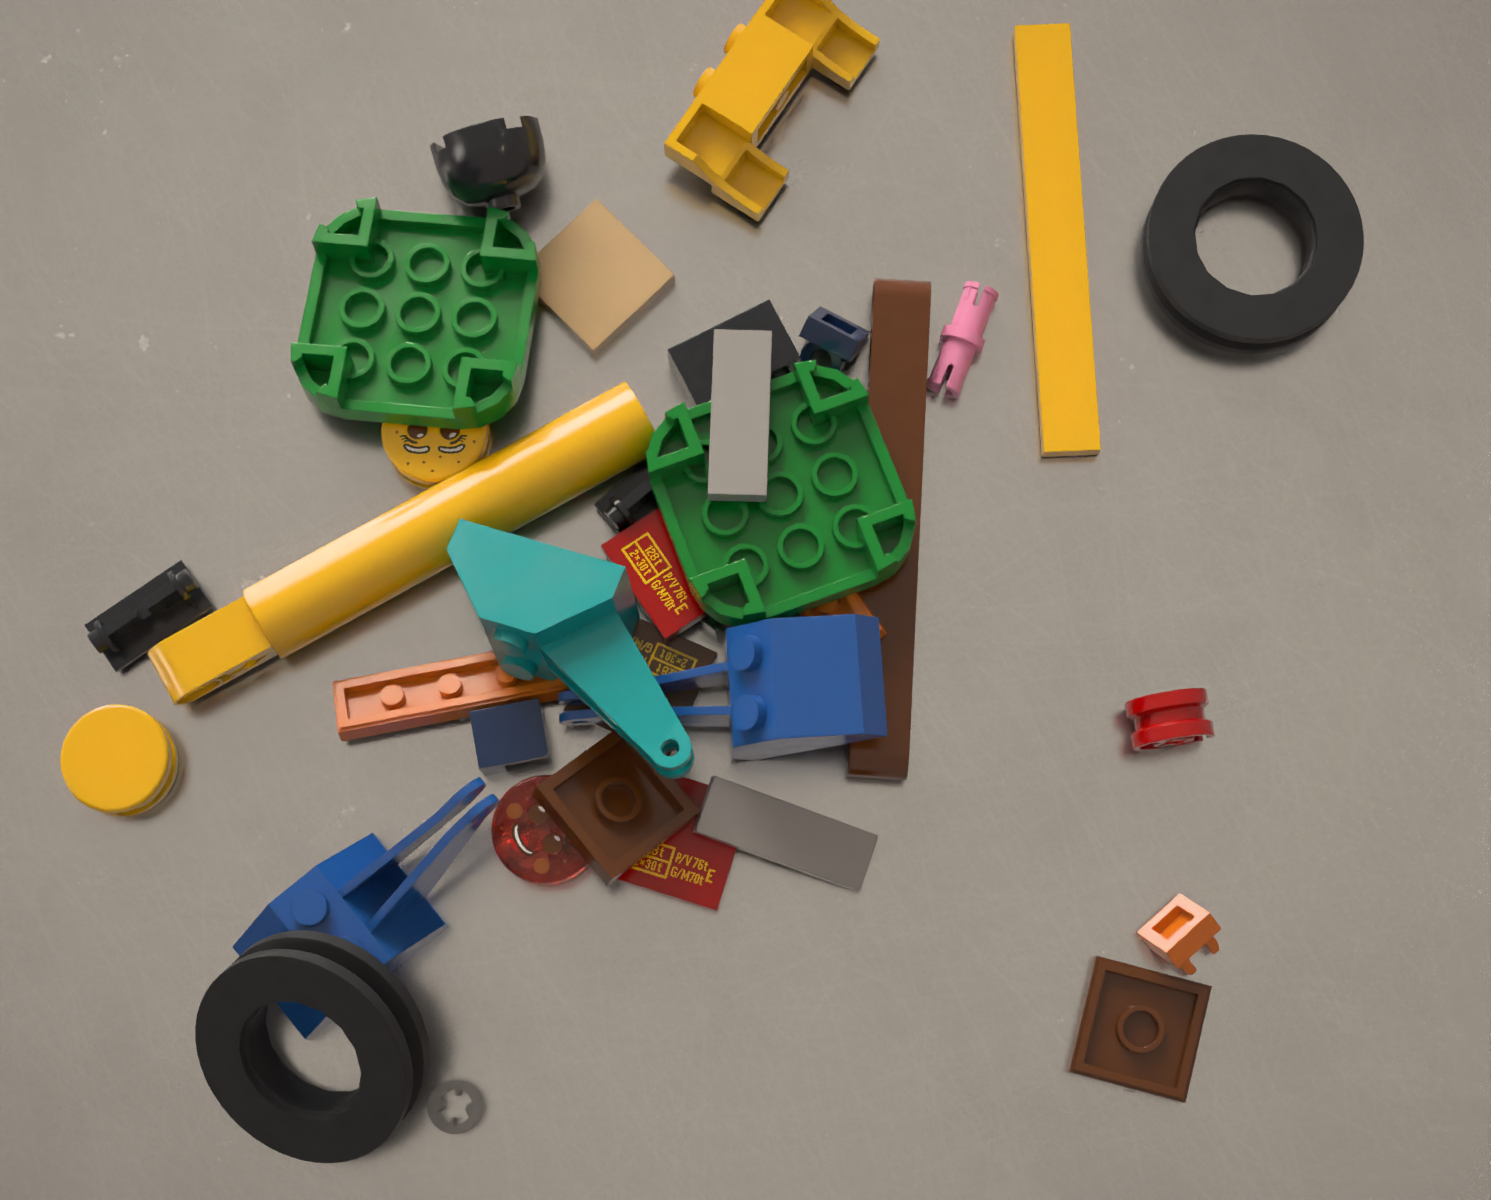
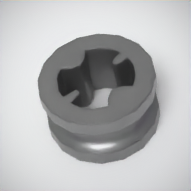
[428,1080,484,1134]

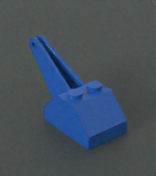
[558,614,888,760]
[232,777,500,1040]

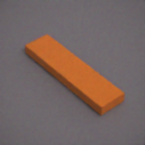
[332,651,570,742]

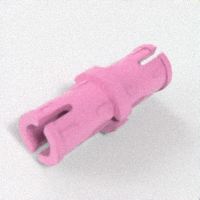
[927,281,999,399]

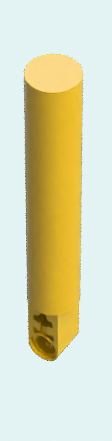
[147,382,655,706]

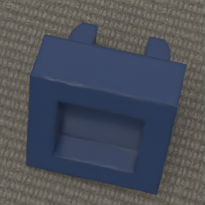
[799,306,870,371]

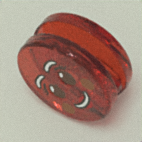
[491,775,591,887]

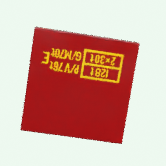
[601,508,708,643]
[616,777,737,912]

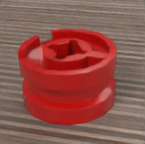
[1125,688,1215,751]

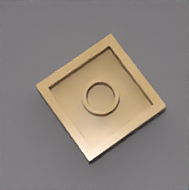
[538,199,675,357]

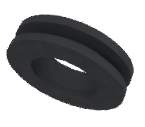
[1141,134,1364,354]
[195,930,430,1163]

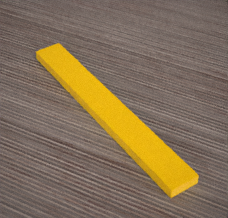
[1013,23,1101,457]

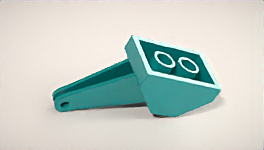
[447,519,695,779]

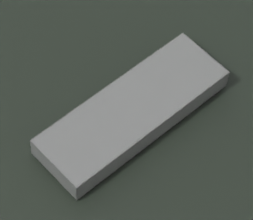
[708,329,772,502]
[693,776,878,892]

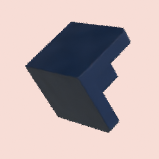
[469,698,549,776]

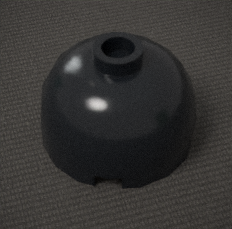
[430,116,546,212]

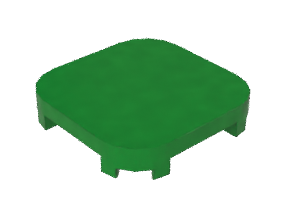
[291,197,541,429]
[645,360,916,627]

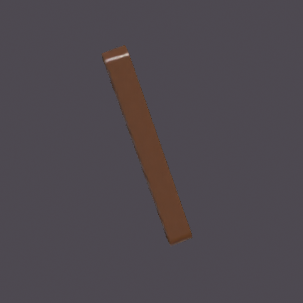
[848,278,931,780]

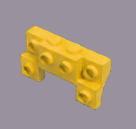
[664,0,880,222]

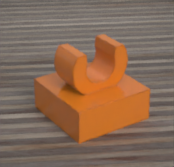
[1137,894,1221,975]

